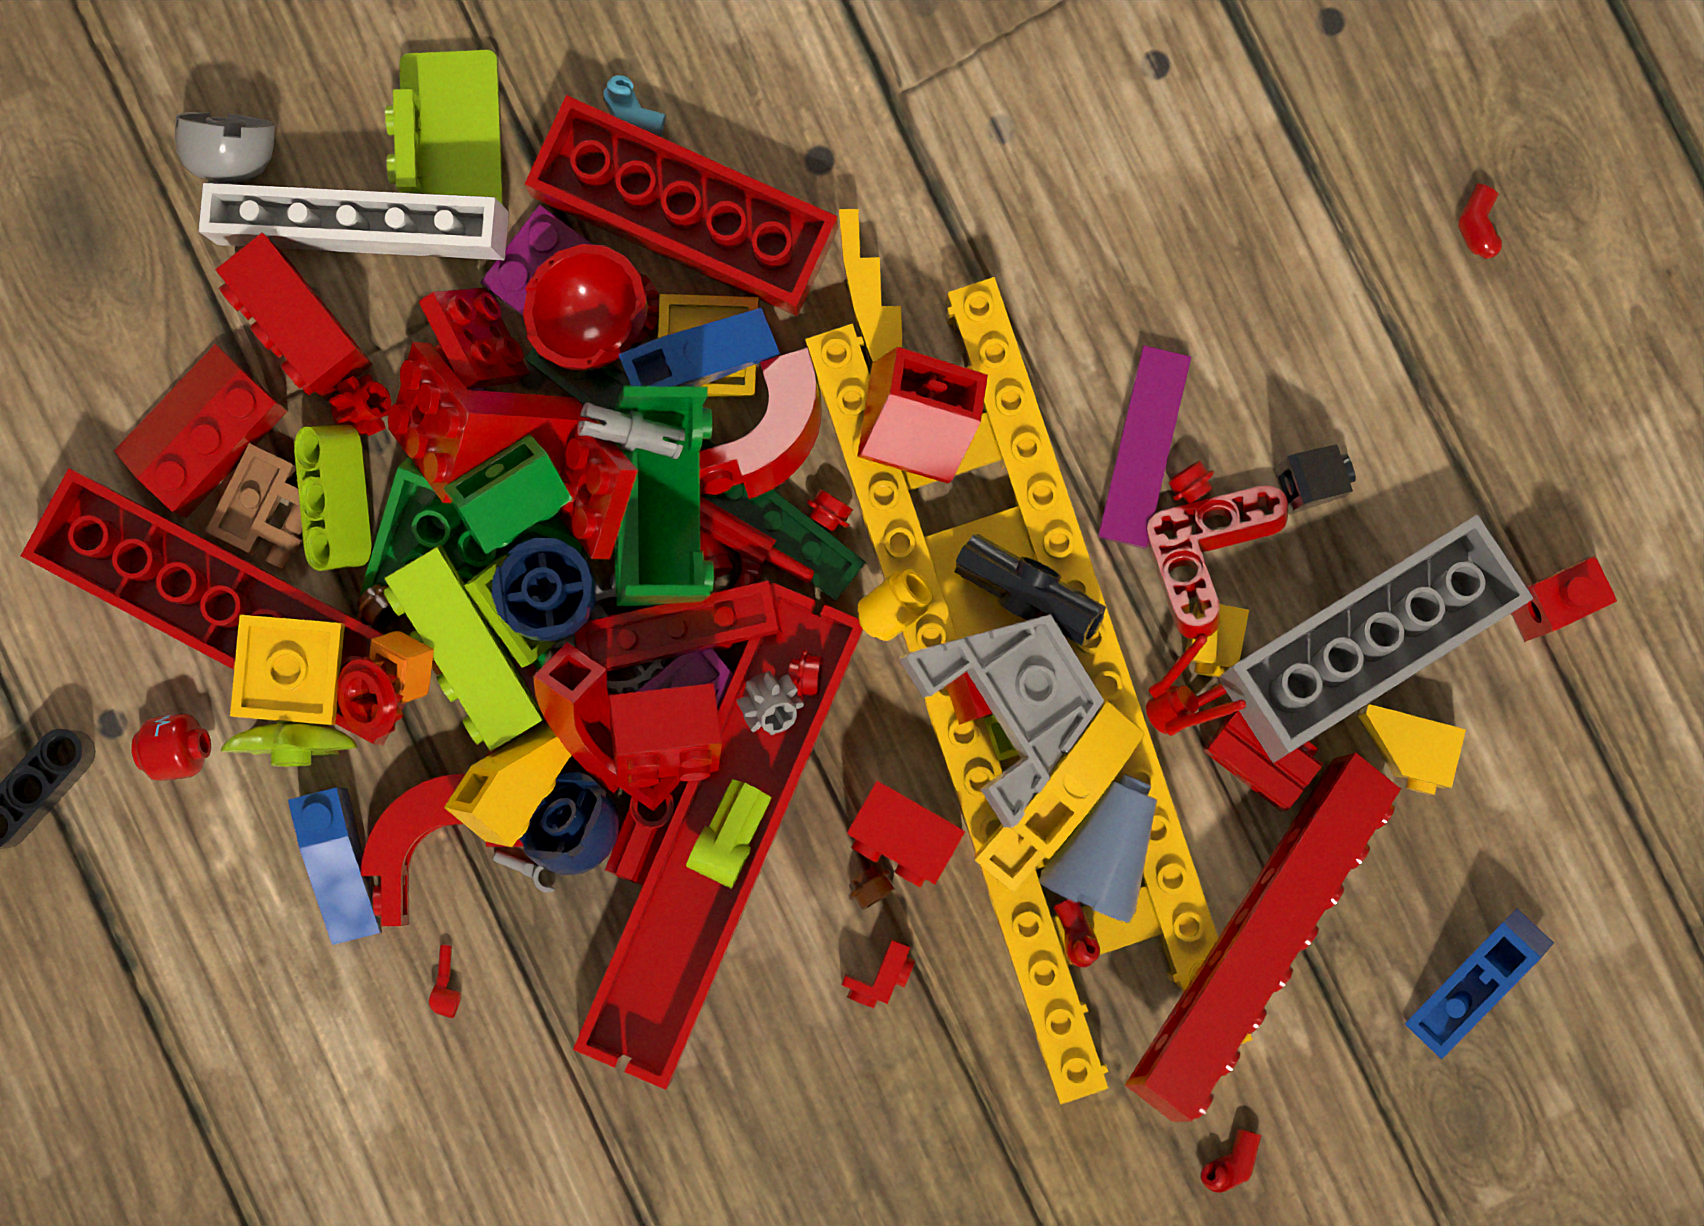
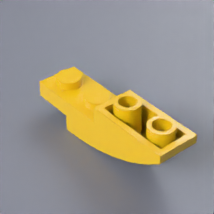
[974,700,1145,893]

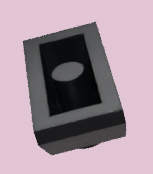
[1273,444,1356,515]

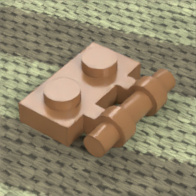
[205,443,303,569]

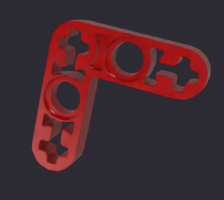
[1147,485,1288,640]

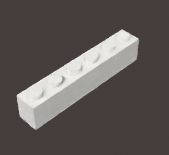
[199,183,509,260]

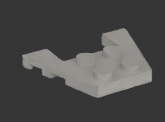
[898,615,1104,828]

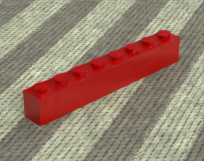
[1125,752,1401,1122]

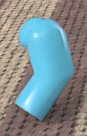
[604,75,666,137]

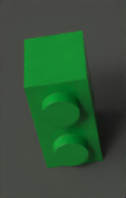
[443,434,573,554]

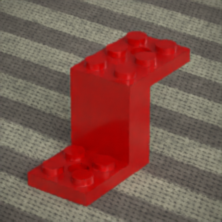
[388,342,638,559]

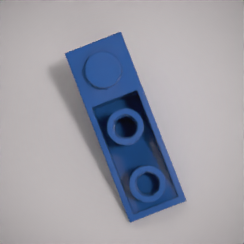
[619,308,780,387]

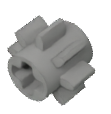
[737,671,804,735]

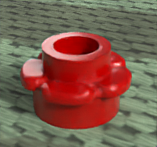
[1168,460,1215,504]
[807,489,854,532]
[788,650,823,699]

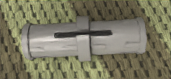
[578,402,685,459]

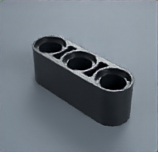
[0,729,96,849]

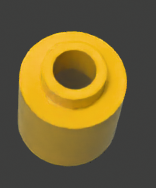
[858,570,933,641]

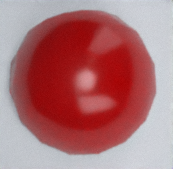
[523,244,648,371]

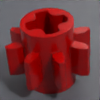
[329,374,392,436]

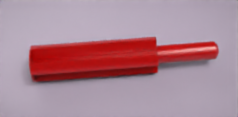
[700,496,814,583]

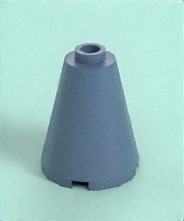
[1039,774,1157,923]

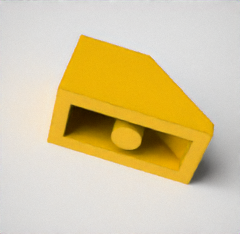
[1358,704,1466,795]

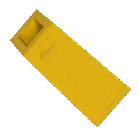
[444,721,572,847]

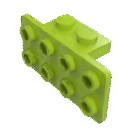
[385,50,503,205]

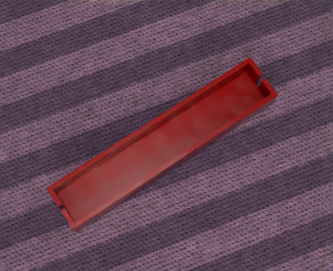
[573,583,864,1090]

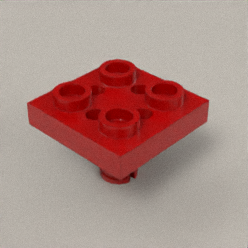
[418,287,530,389]

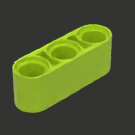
[294,424,371,571]

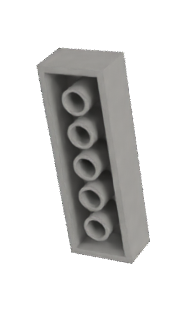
[1218,514,1534,763]

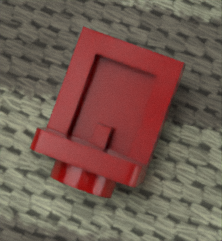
[841,938,916,1008]

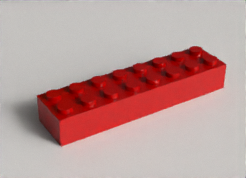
[20,468,407,746]

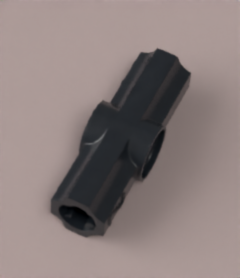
[954,534,1106,646]

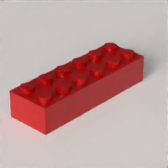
[524,95,838,317]

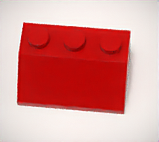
[114,344,288,518]

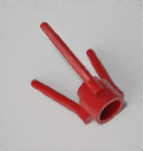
[1146,635,1246,736]

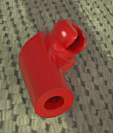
[1458,184,1502,259]
[1053,898,1100,968]
[1200,1128,1262,1193]

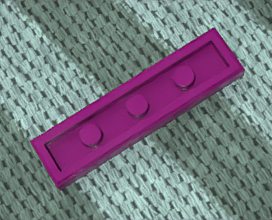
[1097,345,1191,549]

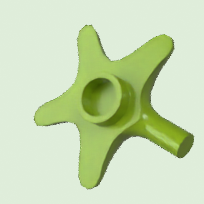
[221,720,358,767]

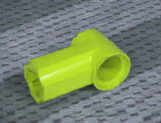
[686,779,771,888]

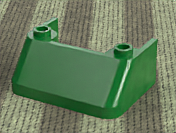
[614,386,714,606]

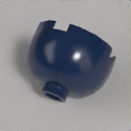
[492,538,597,641]
[519,772,620,875]

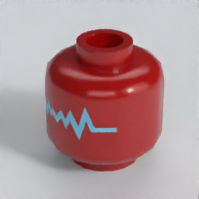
[131,713,211,781]

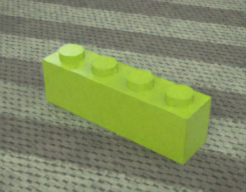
[383,544,544,751]

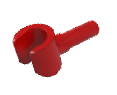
[429,945,462,1018]

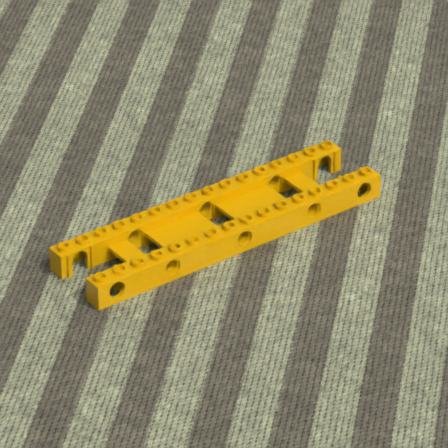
[805,277,1253,1105]

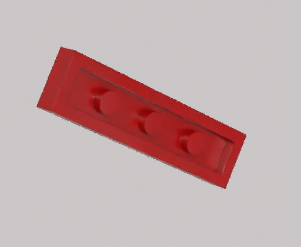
[574,580,782,672]

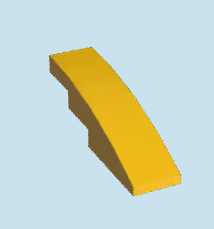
[839,209,902,367]

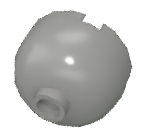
[175,112,275,185]

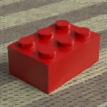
[215,232,373,401]

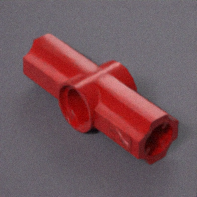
[604,781,687,886]

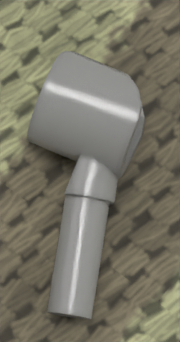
[493,850,555,892]

